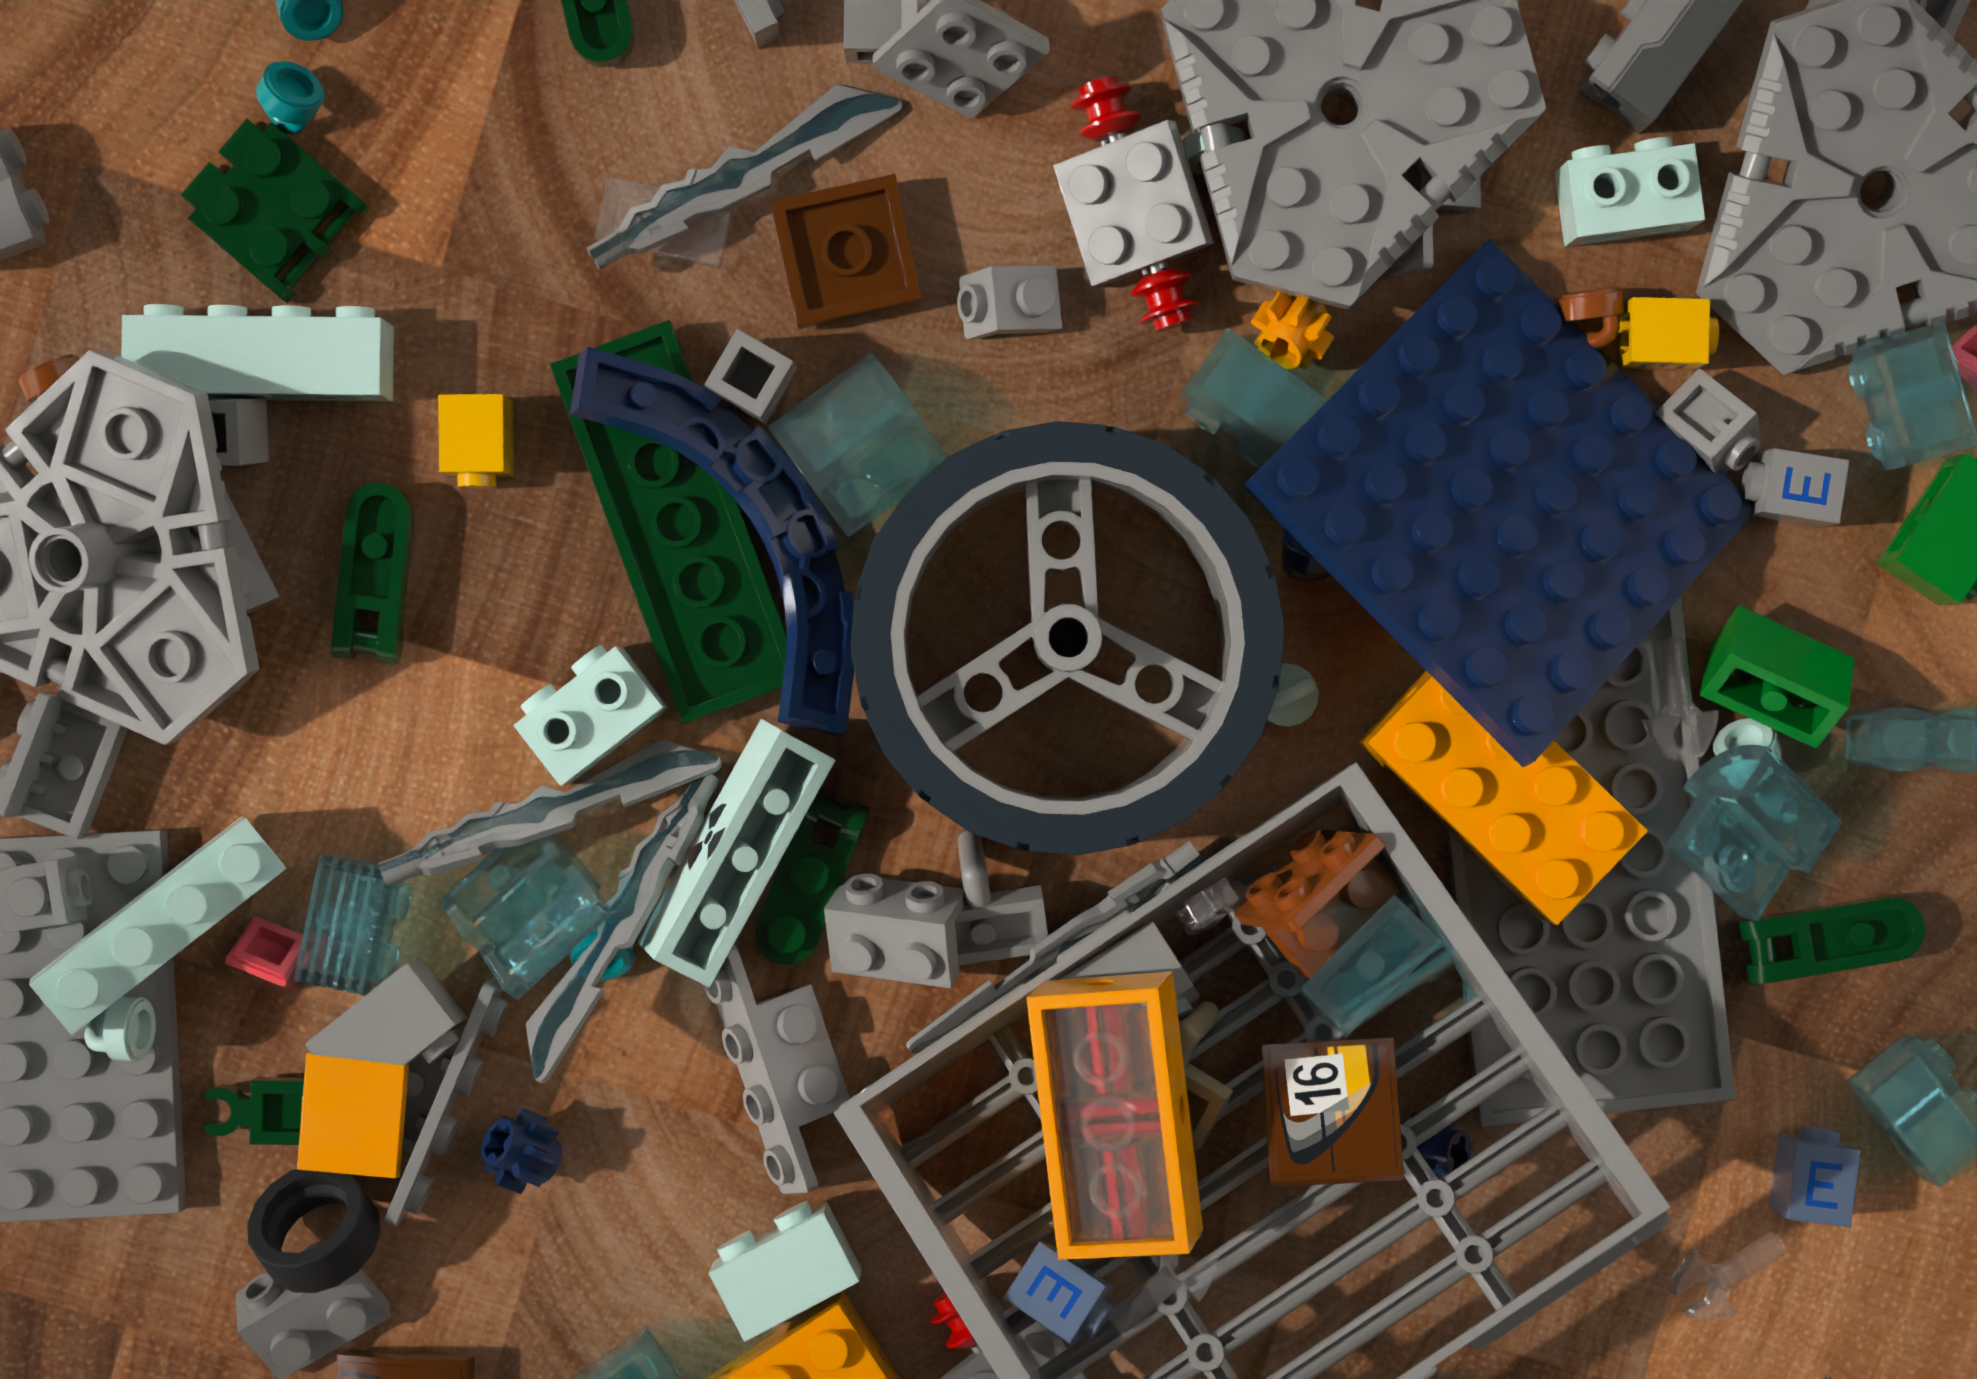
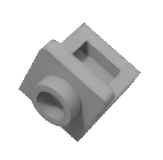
[957,266,1062,339]

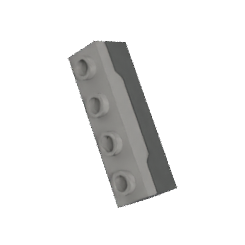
[1579,0,1743,134]

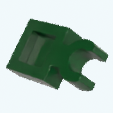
[204,1077,304,1145]

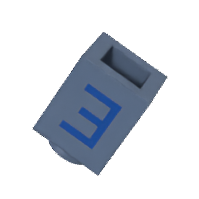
[1769,1125,1861,1227]
[1004,1241,1114,1343]

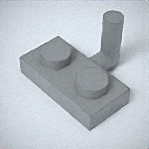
[955,831,1048,965]

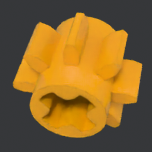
[1251,292,1334,370]

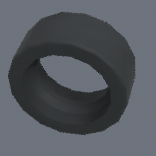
[247,1169,381,1293]

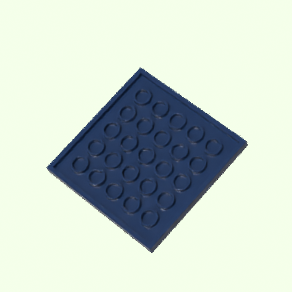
[1243,238,1754,768]

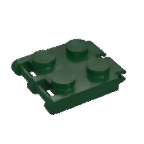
[181,118,370,304]

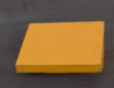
[297,1052,409,1178]

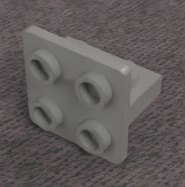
[873,0,1050,118]

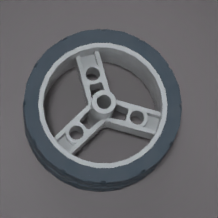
[850,421,1285,855]

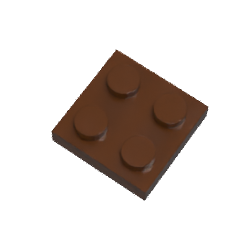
[770,174,923,329]

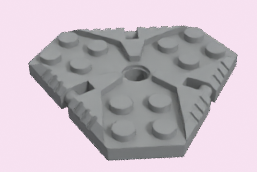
[1160,0,1547,310]
[1695,0,1977,375]
[0,349,260,745]

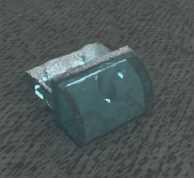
[768,352,947,537]
[1666,745,1842,921]
[439,815,613,1000]

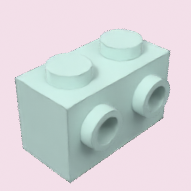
[1554,137,1705,247]
[513,645,669,786]
[708,1201,862,1342]

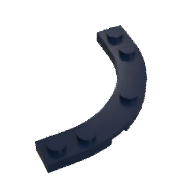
[570,347,854,736]

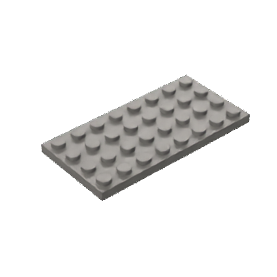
[1445,596,1736,1127]

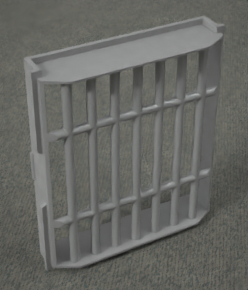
[833,763,1673,1379]

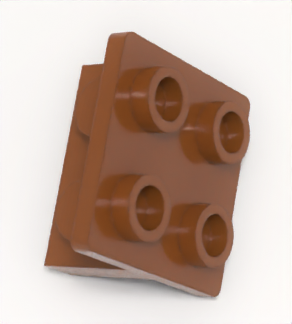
[1234,830,1401,978]

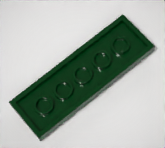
[549,320,787,724]

